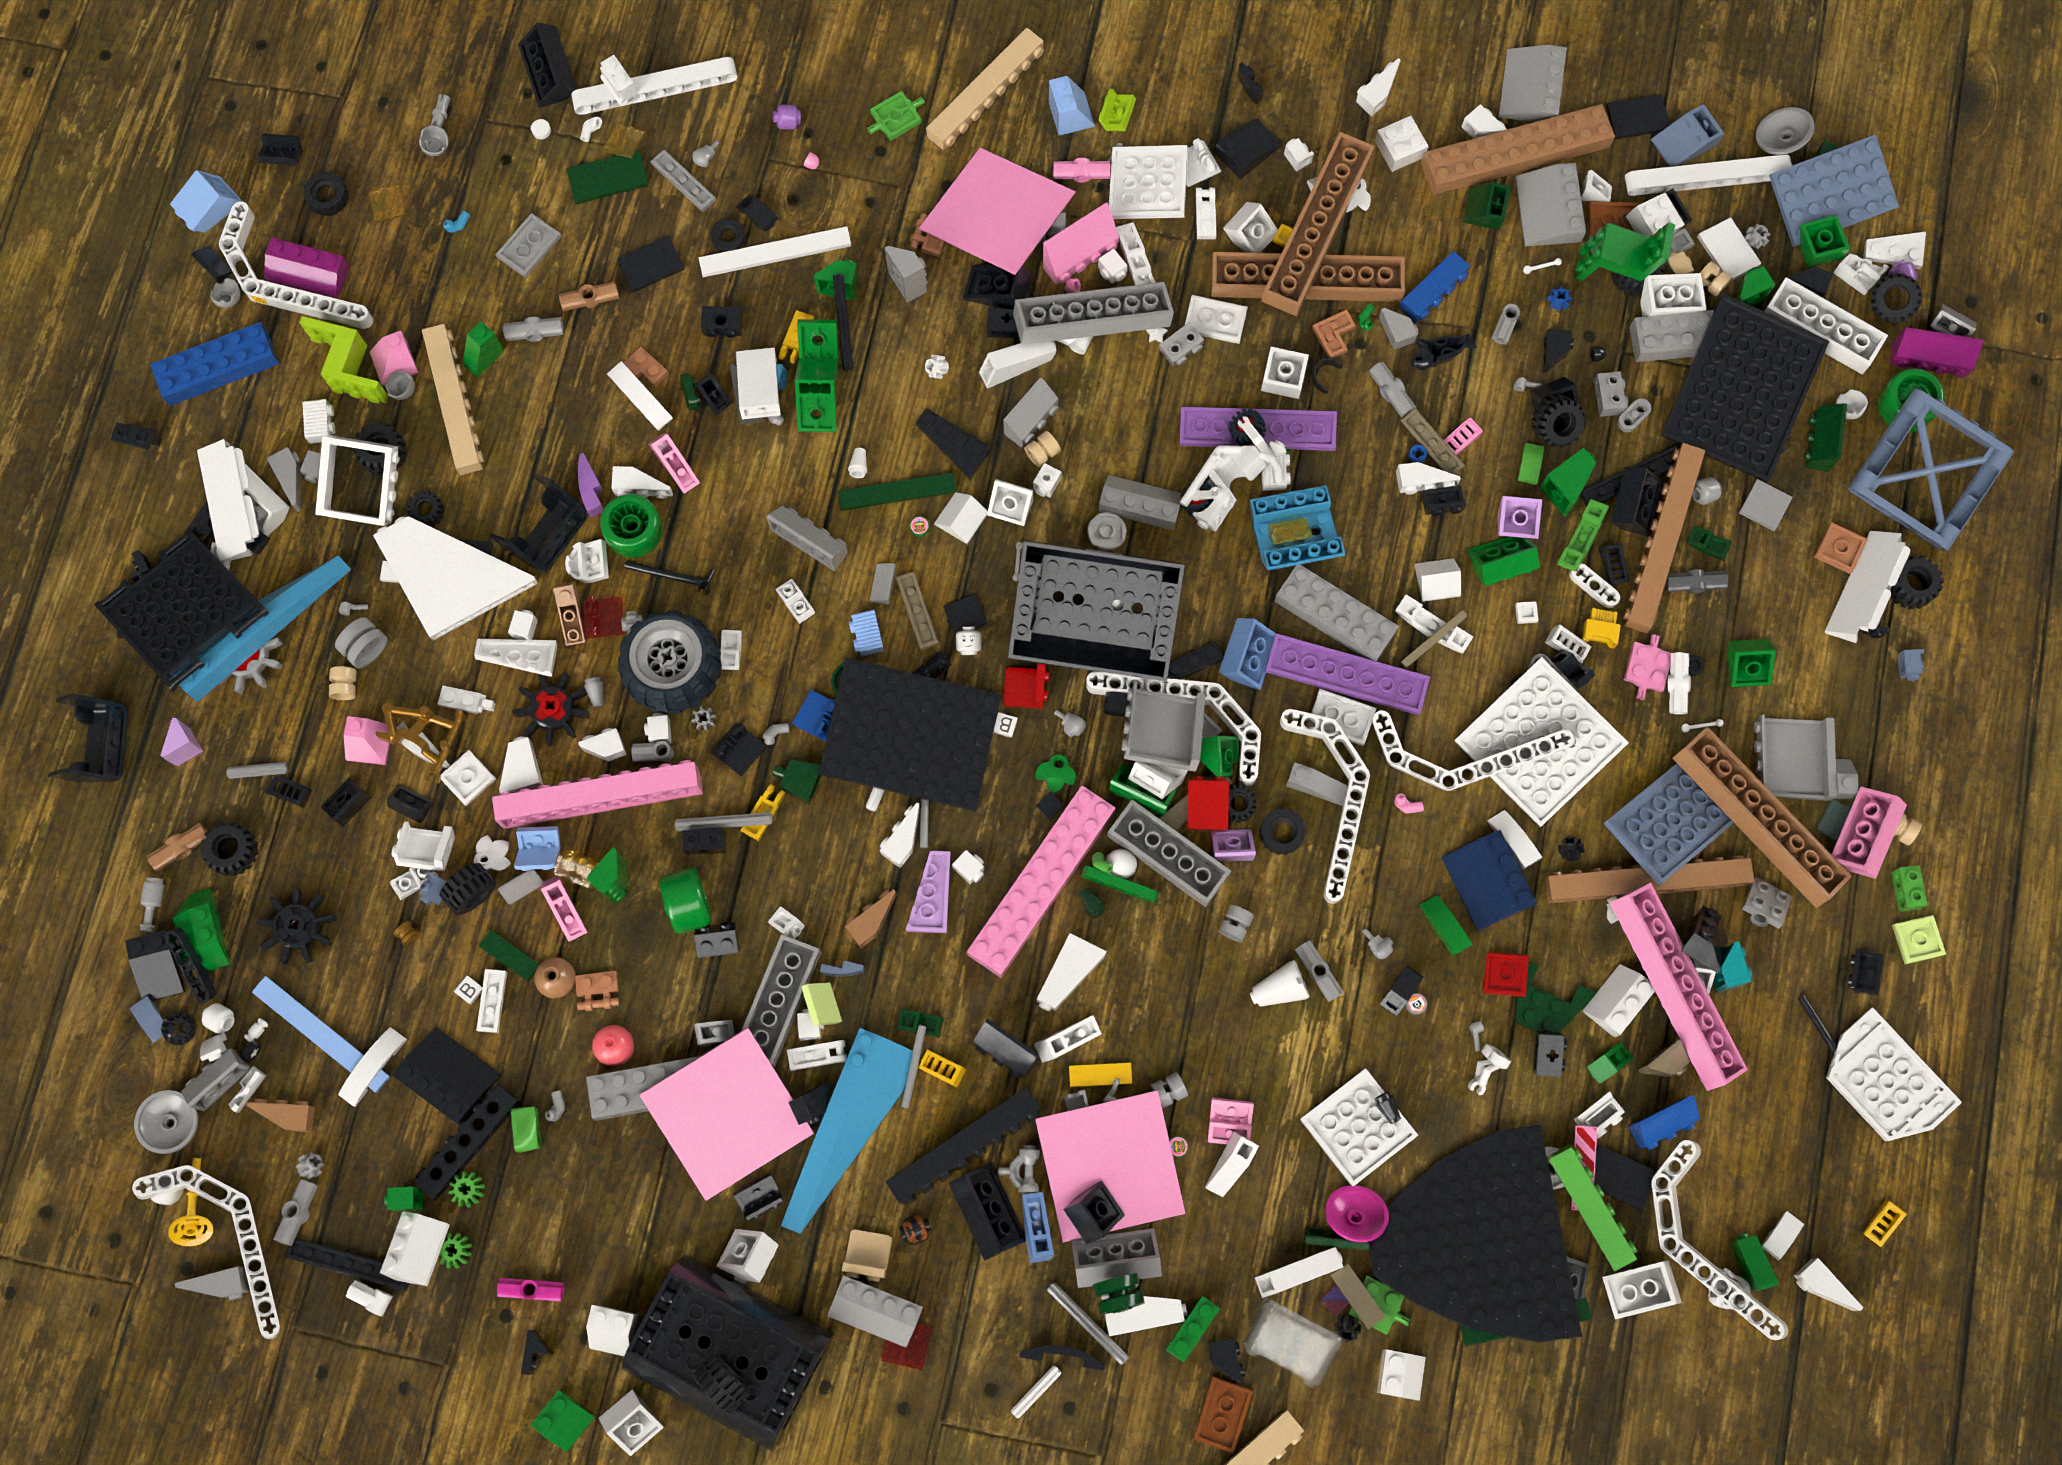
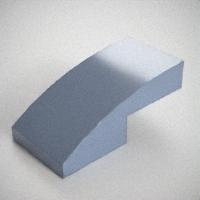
[820,961,865,977]
[129,995,164,1043]

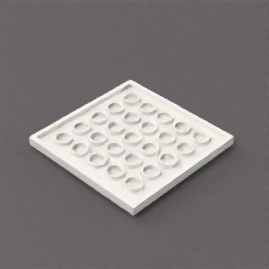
[1454,657,1629,827]

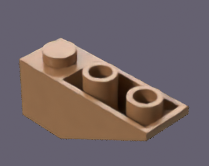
[553,581,586,646]
[845,889,897,949]
[246,1099,315,1132]

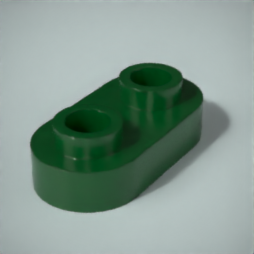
[680,373,700,411]

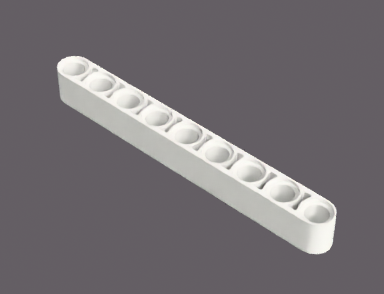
[571,57,737,115]
[1624,155,1792,196]

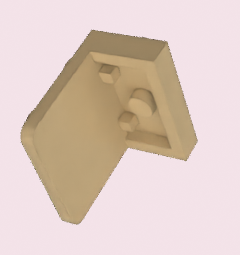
[842,1230,892,1282]

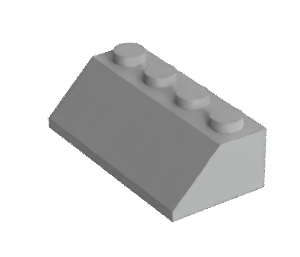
[1099,475,1182,530]
[766,506,848,571]
[1071,1228,1162,1288]
[827,1275,923,1347]

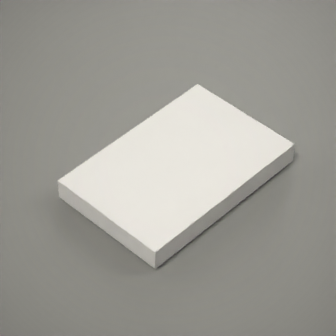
[1697,217,1761,281]
[1185,295,1248,344]
[1307,689,1377,746]

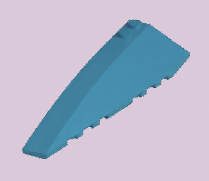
[173,556,351,702]
[781,1028,913,1234]

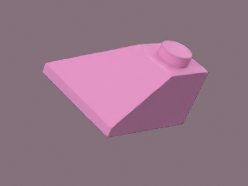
[370,331,419,386]
[344,716,390,765]

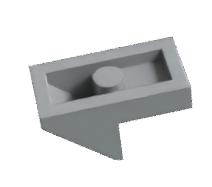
[694,1020,735,1047]

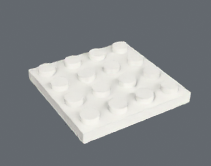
[1109,145,1188,219]
[1300,1069,1418,1187]

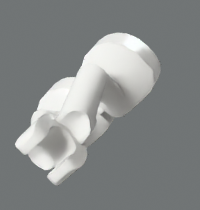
[1468,1043,1511,1095]

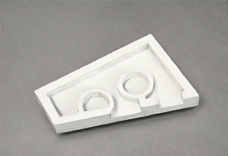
[1863,232,1926,269]

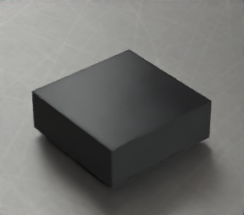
[1036,792,1064,820]

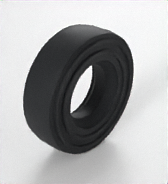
[711,218,745,252]

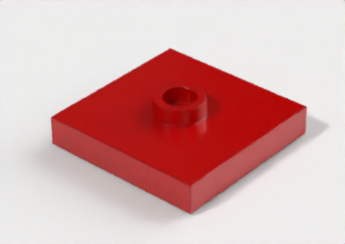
[1483,952,1529,997]

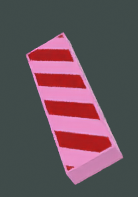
[1571,1125,1597,1210]

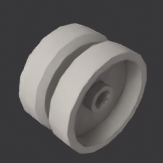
[335,618,388,668]

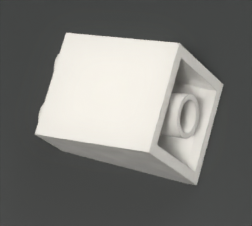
[586,1305,642,1356]

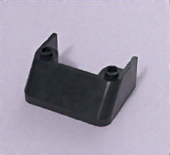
[490,474,587,572]
[48,693,128,782]

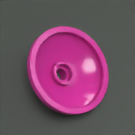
[1325,1185,1389,1242]

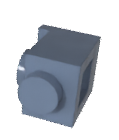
[1897,649,1924,681]
[419,871,447,905]

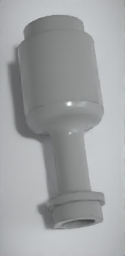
[139,877,165,932]

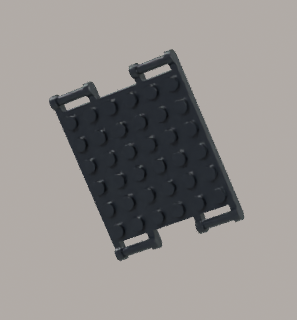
[94,529,269,692]

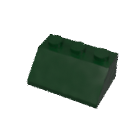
[1803,403,1847,472]

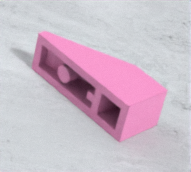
[648,433,700,493]
[541,874,587,941]

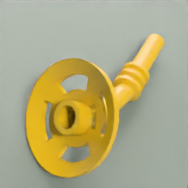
[168,1158,213,1246]

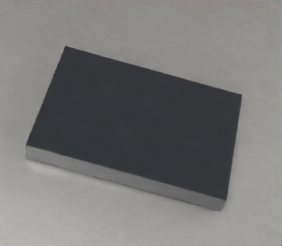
[1606,95,1670,140]
[617,235,685,293]
[1594,1144,1657,1211]

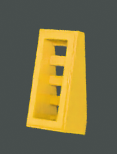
[918,1049,966,1088]
[1863,1199,1907,1247]

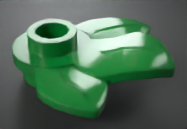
[1035,754,1076,793]

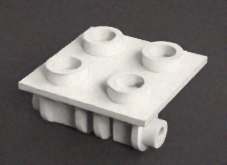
[1186,138,1221,187]

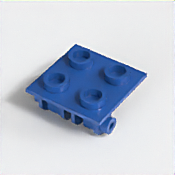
[792,690,835,742]

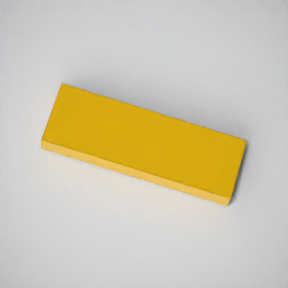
[1069,1063,1132,1087]

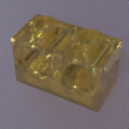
[553,850,599,888]

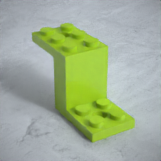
[300,316,389,403]

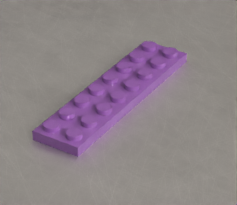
[1180,407,1337,451]
[1265,634,1430,715]

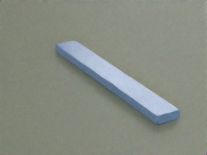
[252,976,391,1093]

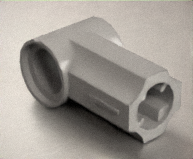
[1491,304,1520,345]
[631,741,674,763]

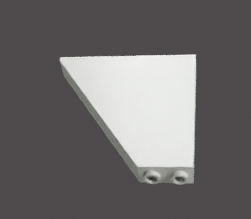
[373,516,538,641]

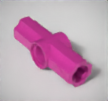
[497,1278,565,1301]

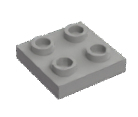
[1742,877,1793,929]

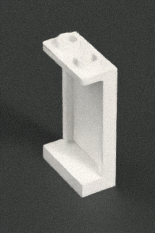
[736,348,781,419]

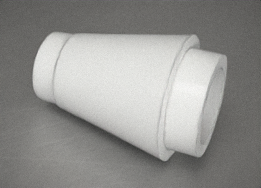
[848,448,867,478]

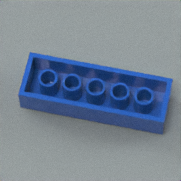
[150,322,279,406]

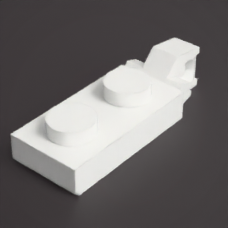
[438,686,496,714]

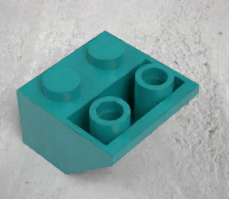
[1713,941,1752,993]

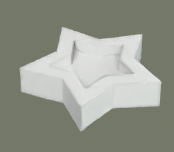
[1146,328,1168,343]

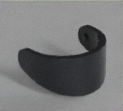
[1312,358,1343,394]

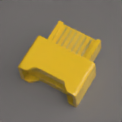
[1582,608,1621,648]

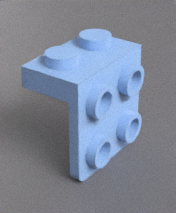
[514,826,561,871]

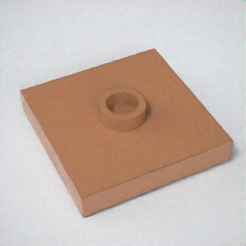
[1814,522,1867,574]

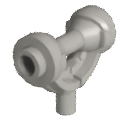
[998,1145,1040,1195]

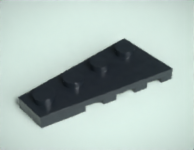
[916,408,991,480]
[187,501,271,555]

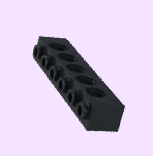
[414,1085,521,1200]

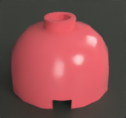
[592,1025,634,1066]

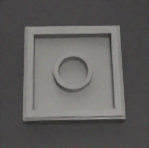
[1739,479,1793,531]

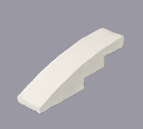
[1116,222,1155,285]

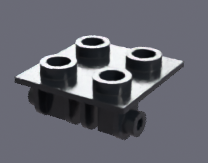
[710,722,767,777]

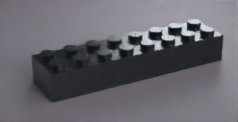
[886,1087,1041,1206]

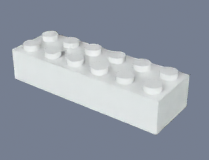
[1764,277,1888,374]

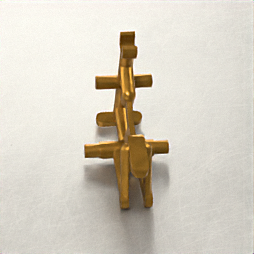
[375,703,466,784]

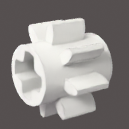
[925,355,949,379]

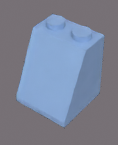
[1049,76,1095,135]
[170,170,243,233]

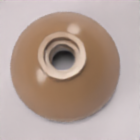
[534,957,576,998]

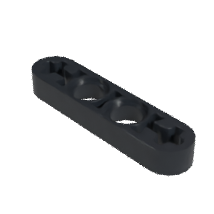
[165,927,216,1003]

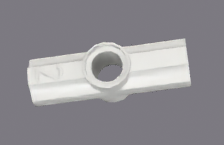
[1668,652,1691,714]

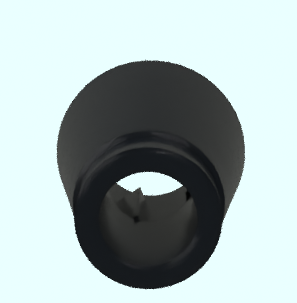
[1374,1091,1401,1124]

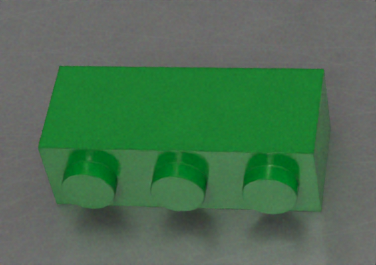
[1165,1296,1220,1362]

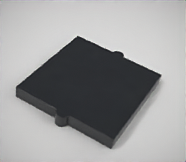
[943,594,987,636]

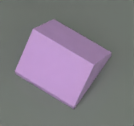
[1497,496,1542,539]
[160,717,203,766]
[1211,829,1256,862]

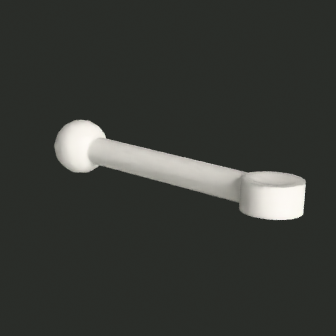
[1523,258,1562,274]
[1681,719,1723,732]

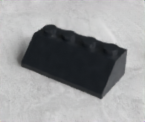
[518,22,577,108]
[949,1164,1026,1261]

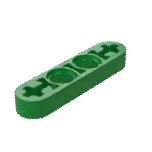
[1081,866,1159,903]

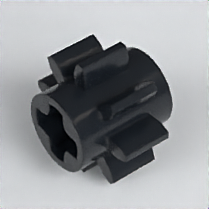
[1558,836,1585,862]
[1334,1314,1361,1342]

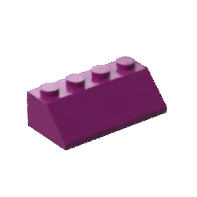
[264,237,350,299]
[1890,327,1983,377]

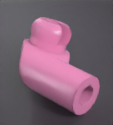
[1394,794,1424,814]

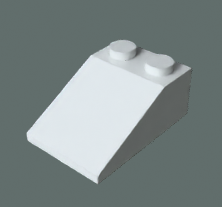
[1602,1261,1682,1319]

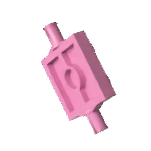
[1624,634,1671,700]

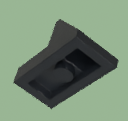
[521,1330,553,1375]

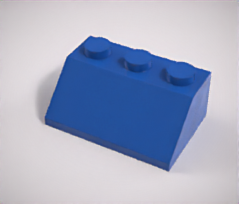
[1628,1095,1700,1150]

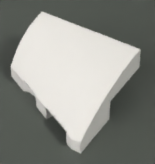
[1834,254,1889,296]
[228,1066,266,1113]

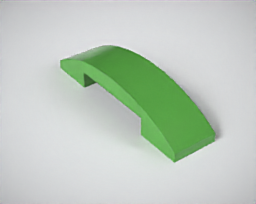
[1557,499,1609,572]

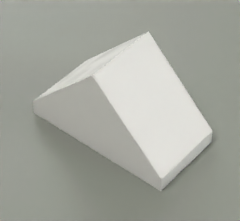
[1581,170,1612,202]

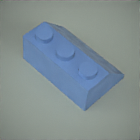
[1219,618,1276,690]

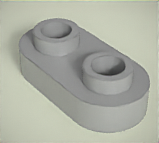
[1617,399,1651,432]

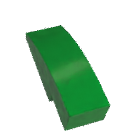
[1419,895,1472,957]

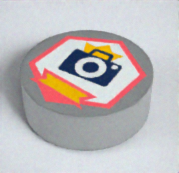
[1406,993,1427,1015]

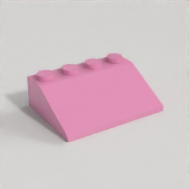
[1043,202,1119,285]

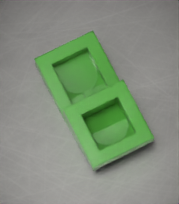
[1518,442,1544,485]

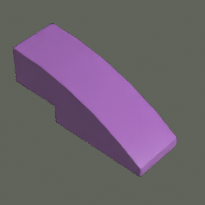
[578,453,604,518]

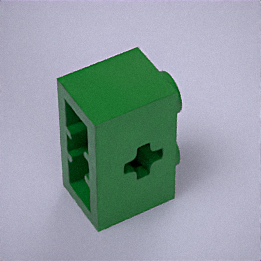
[384,1187,424,1212]

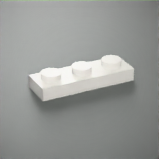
[476,969,507,1033]

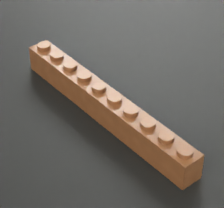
[1623,443,1705,633]
[1544,856,1755,904]

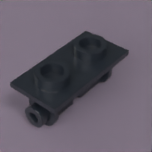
[912,651,952,679]

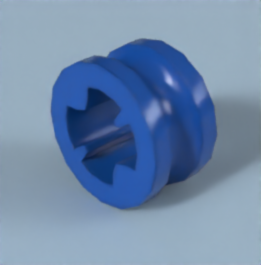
[1408,445,1427,463]

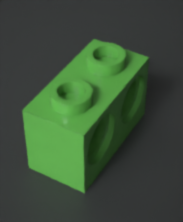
[1891,865,1928,912]

